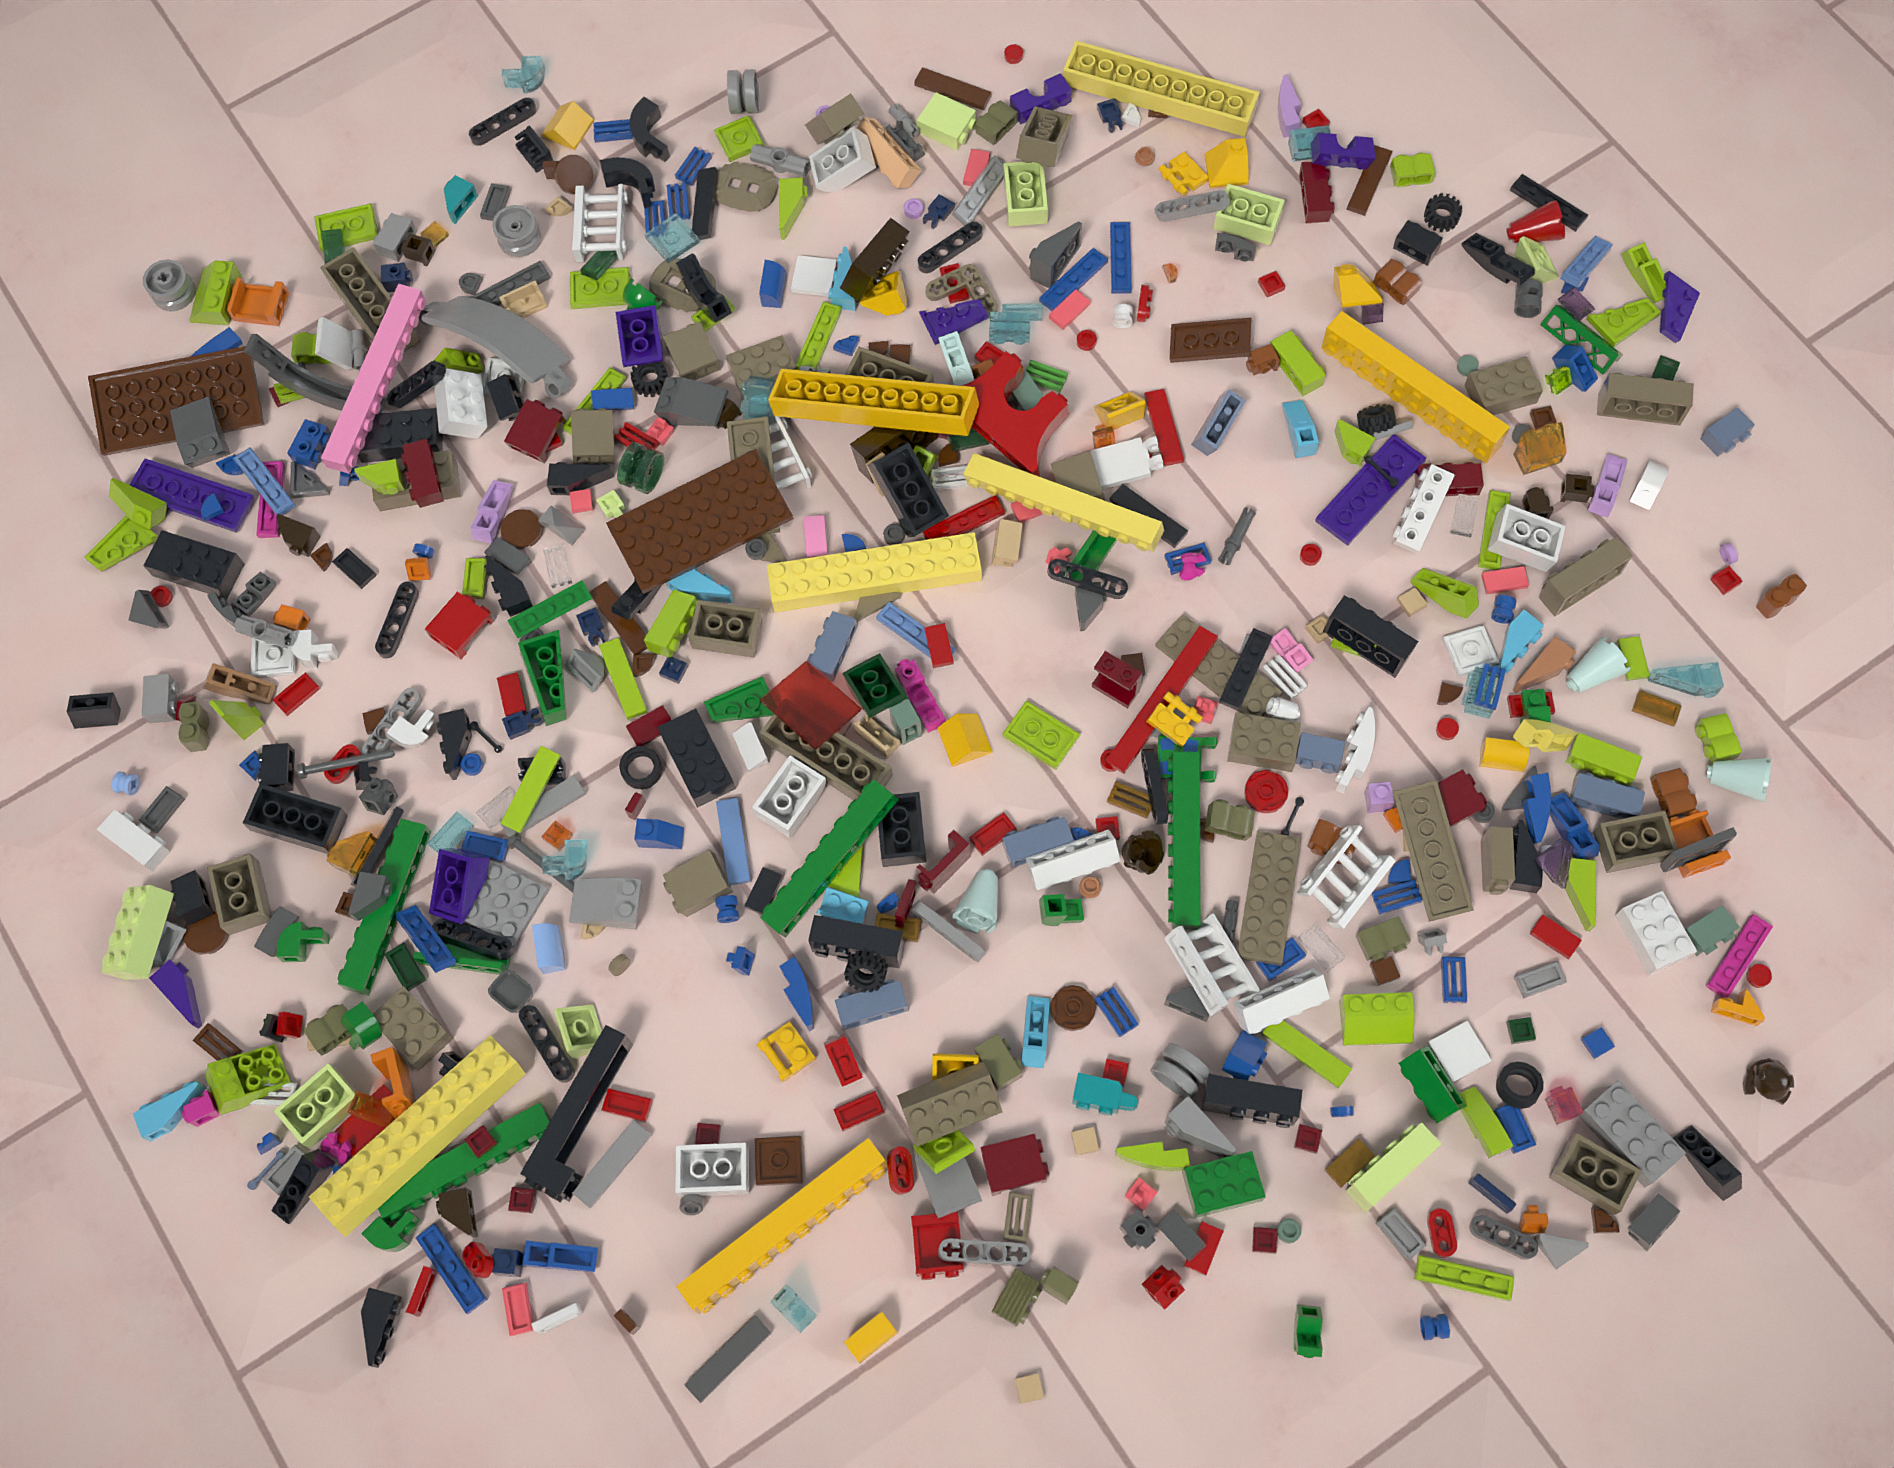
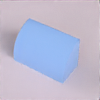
[532,923,566,974]

